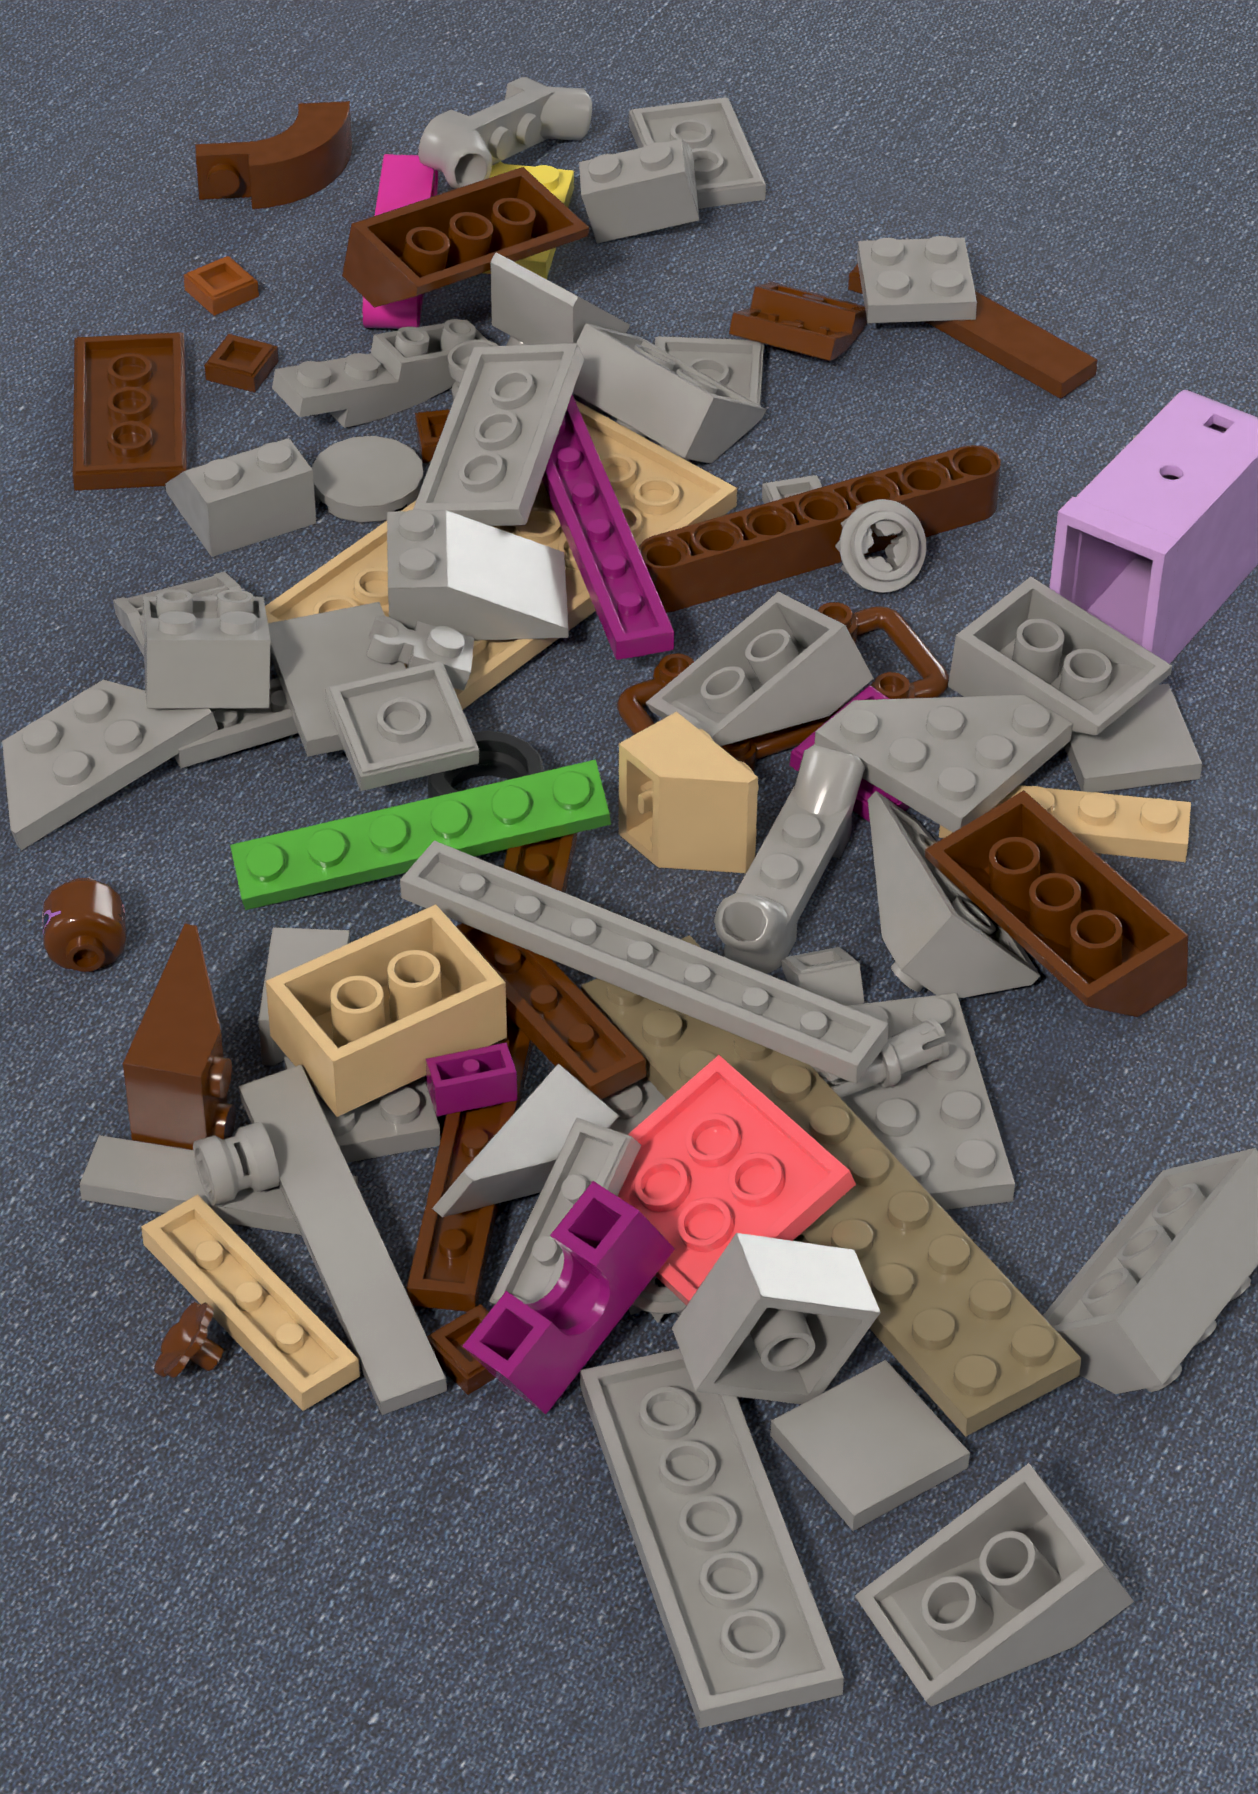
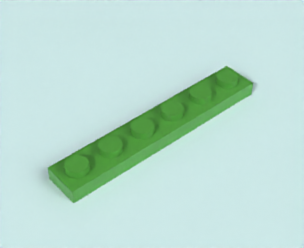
[230,759,611,910]

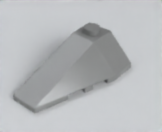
[868,791,1040,999]

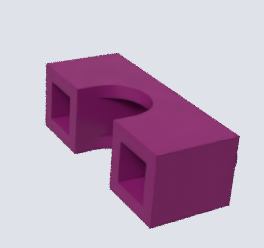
[462,1181,675,1414]

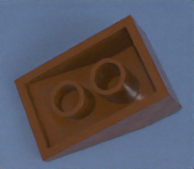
[123,924,236,1150]

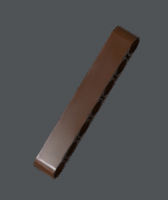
[638,445,1001,613]

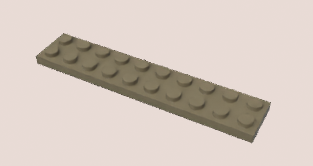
[581,935,1081,1437]

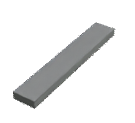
[239,1065,447,1415]

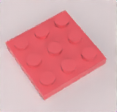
[618,1055,856,1306]

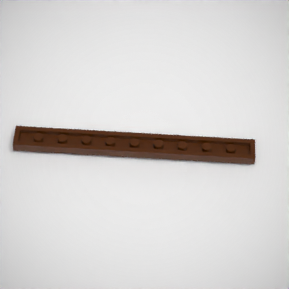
[407,833,577,1312]

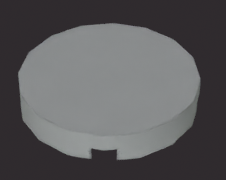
[311,436,424,523]

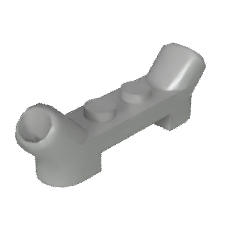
[418,77,592,189]
[714,745,865,974]

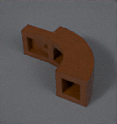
[195,101,352,209]

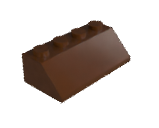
[342,167,589,308]
[925,790,1188,1017]

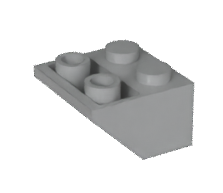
[143,589,271,709]

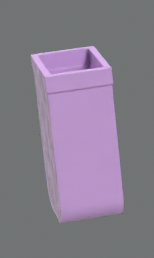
[1050,390,1258,664]

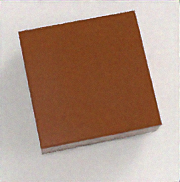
[183,256,259,316]

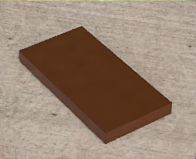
[73,332,187,491]

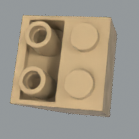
[619,711,759,873]

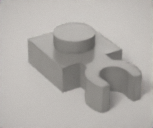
[366,616,474,691]

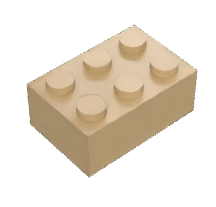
[266,904,507,1117]

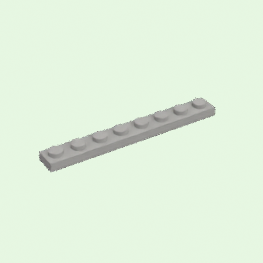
[400,841,889,1084]

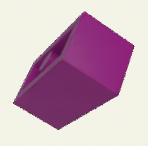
[426,1043,517,1116]

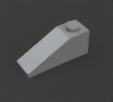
[432,1064,619,1217]

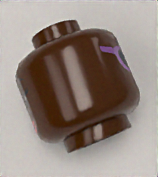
[42,878,126,972]

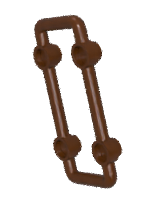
[617,602,949,771]

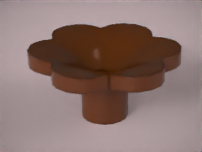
[154,1302,223,1378]

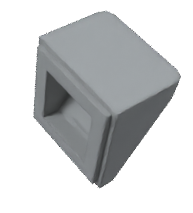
[781,947,864,1006]

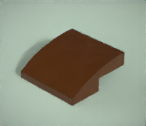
[729,282,867,361]

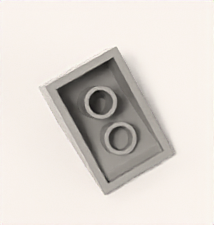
[387,509,569,640]
[948,577,1172,736]
[646,592,874,746]
[855,1463,1134,1707]

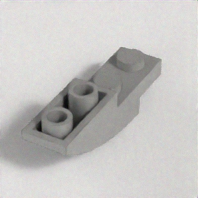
[272,319,487,428]

